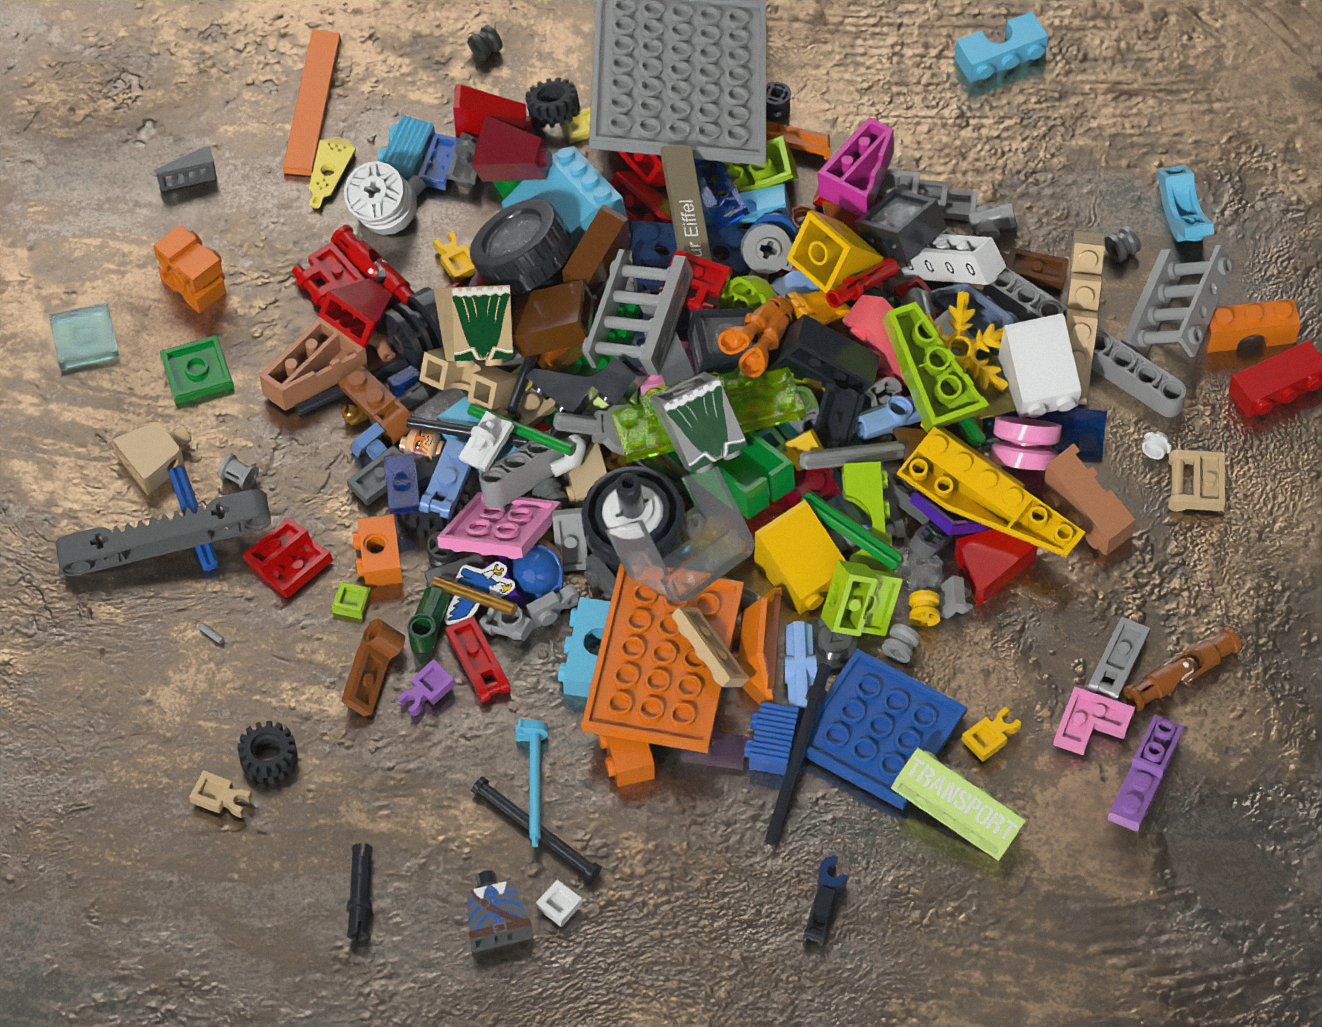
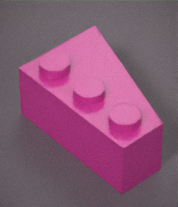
[818,117,894,217]

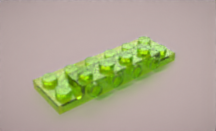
[611,367,806,463]

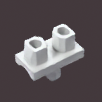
[459,411,514,473]

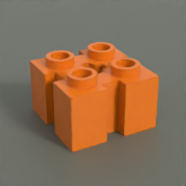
[153,224,226,314]

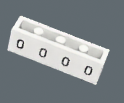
[897,234,1006,285]

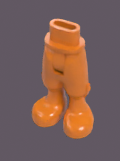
[718,296,794,377]

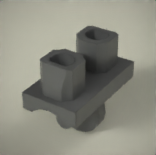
[447,132,478,188]

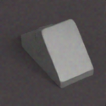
[552,508,588,572]

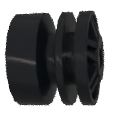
[381,287,443,366]

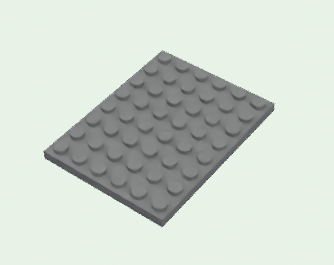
[589,0,766,165]

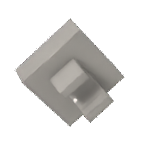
[936,575,973,619]

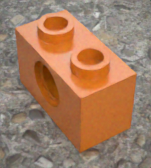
[352,514,403,587]

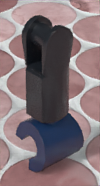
[802,856,848,947]

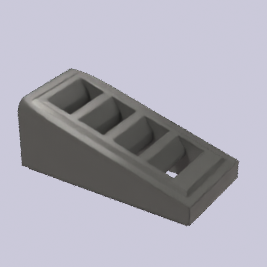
[155,146,217,191]

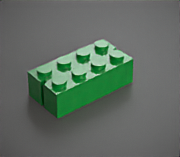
[665,419,795,520]

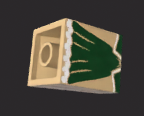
[434,285,513,367]

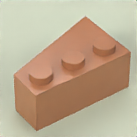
[259,317,368,411]

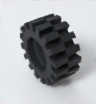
[525,78,580,128]
[237,721,297,784]

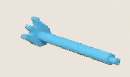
[515,719,548,847]

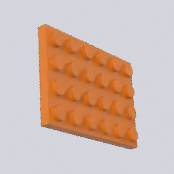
[581,563,744,753]

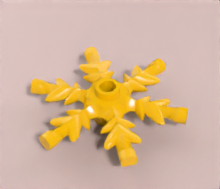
[900,292,1009,393]

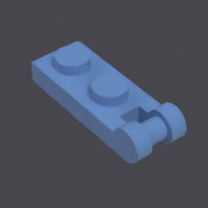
[419,438,472,519]

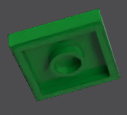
[159,335,234,404]

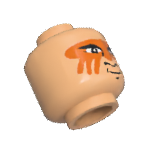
[399,429,446,465]

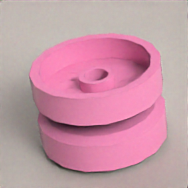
[990,416,1062,470]

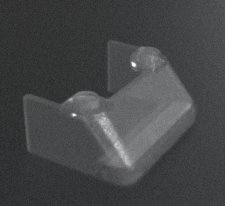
[606,466,754,603]

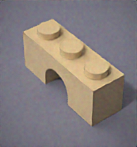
[419,347,517,411]

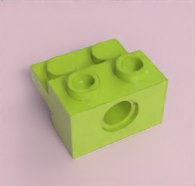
[821,560,903,637]

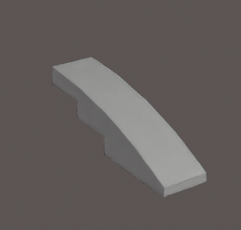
[876,169,977,222]

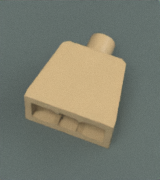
[113,421,192,495]

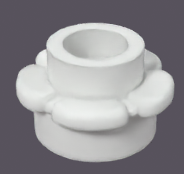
[1142,431,1171,460]

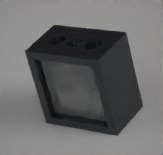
[855,188,947,262]
[687,308,758,380]

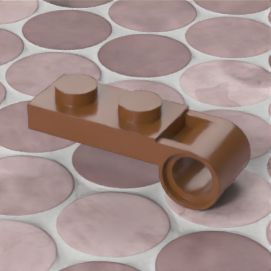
[338,364,413,444]
[341,618,405,717]

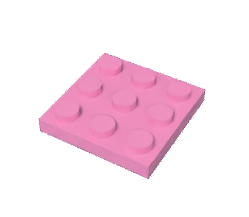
[437,492,562,559]

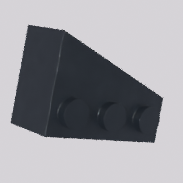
[766,314,880,395]

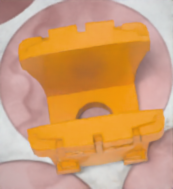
[785,290,851,339]

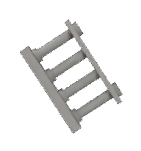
[1121,245,1234,357]
[583,249,694,376]

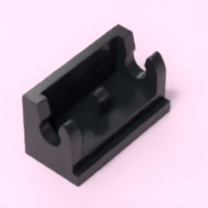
[813,383,865,449]

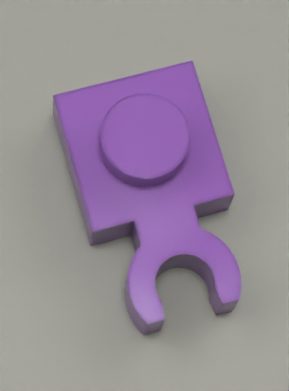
[398,659,457,716]

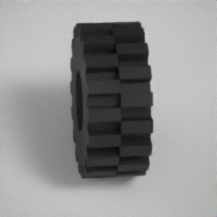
[392,456,470,537]

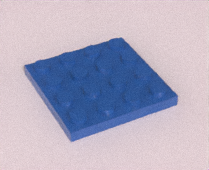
[792,649,967,810]

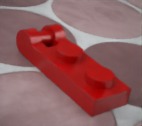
[445,616,511,703]

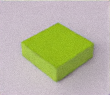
[332,581,371,619]

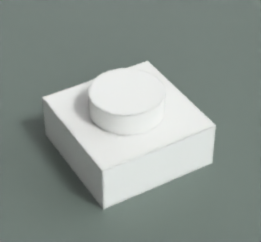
[536,880,582,927]

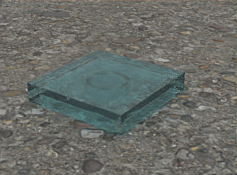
[49,302,119,369]

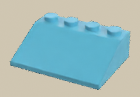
[501,146,629,251]

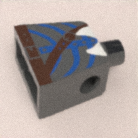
[467,870,533,953]

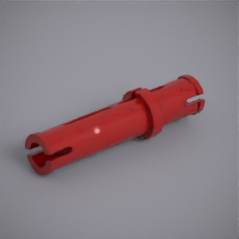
[826,257,899,308]

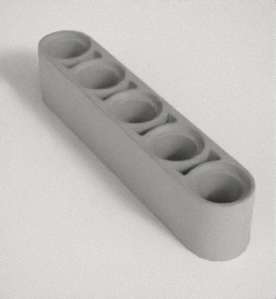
[479,409,601,508]

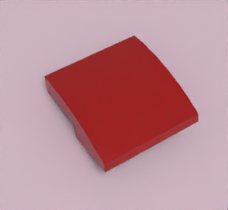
[243,517,333,598]

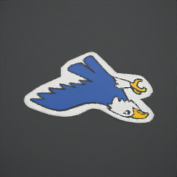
[444,562,515,625]

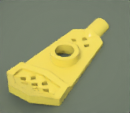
[309,137,356,209]

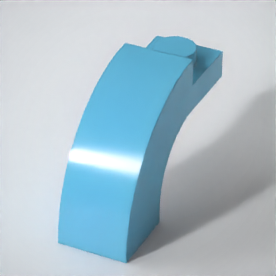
[1157,165,1214,242]

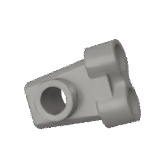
[969,203,1017,239]
[479,607,534,641]

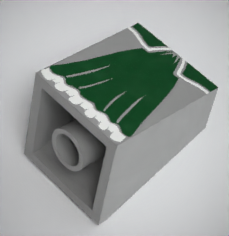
[649,372,748,474]

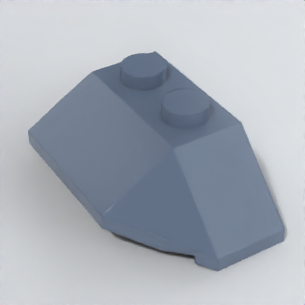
[930,283,1020,364]

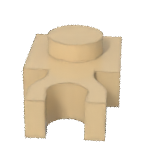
[189,770,252,818]

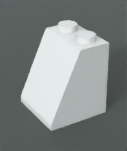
[998,313,1082,418]

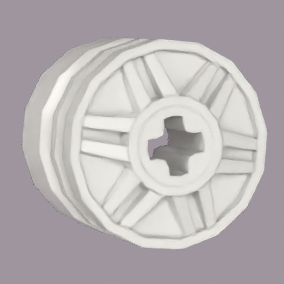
[344,161,417,235]

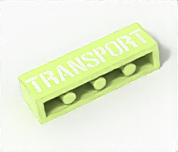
[891,747,1026,861]

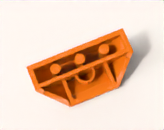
[732,587,782,705]

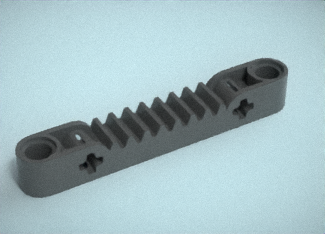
[56,489,271,576]

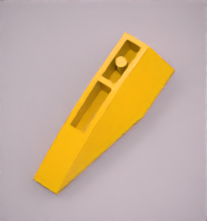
[897,427,1085,558]

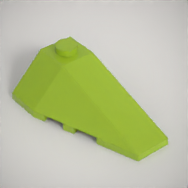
[695,135,799,197]

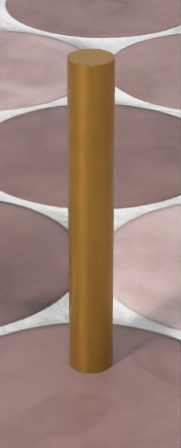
[431,576,518,616]

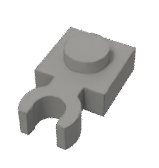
[526,584,579,630]

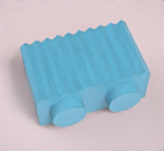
[378,115,435,181]

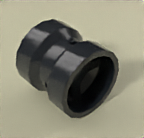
[766,81,791,122]

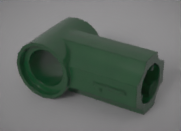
[407,586,451,653]

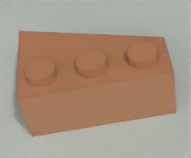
[1042,443,1136,556]

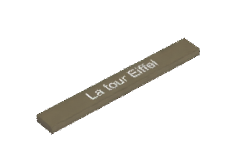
[660,146,720,319]

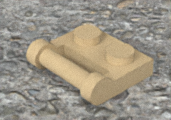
[1168,450,1225,512]

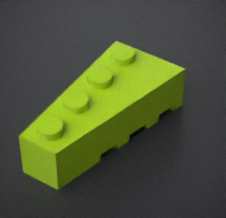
[882,302,989,433]

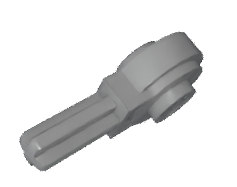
[740,223,796,274]
[553,404,650,455]

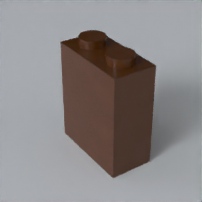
[512,279,595,358]

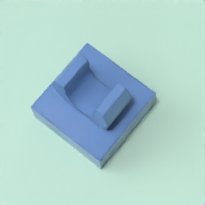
[350,422,387,460]

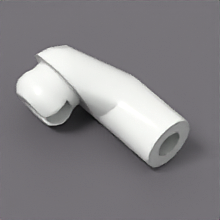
[549,434,586,477]

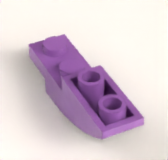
[1107,715,1184,832]

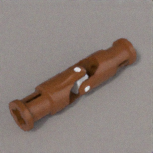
[1123,626,1242,712]

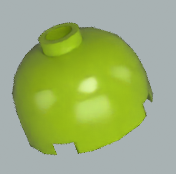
[719,275,777,312]

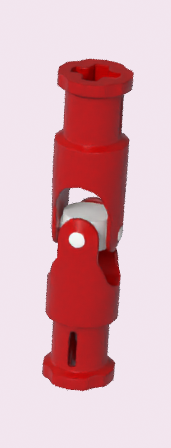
[331,224,415,306]

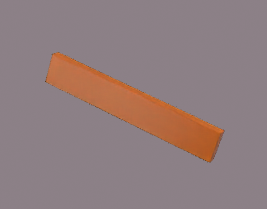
[283,30,341,176]

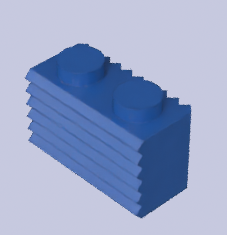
[744,701,799,776]

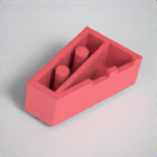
[842,295,908,387]

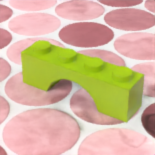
[842,461,894,573]

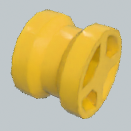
[909,590,940,627]

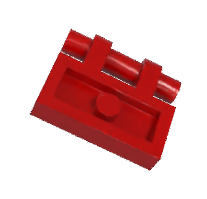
[292,242,366,307]
[657,249,733,312]

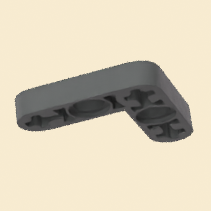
[883,473,955,560]

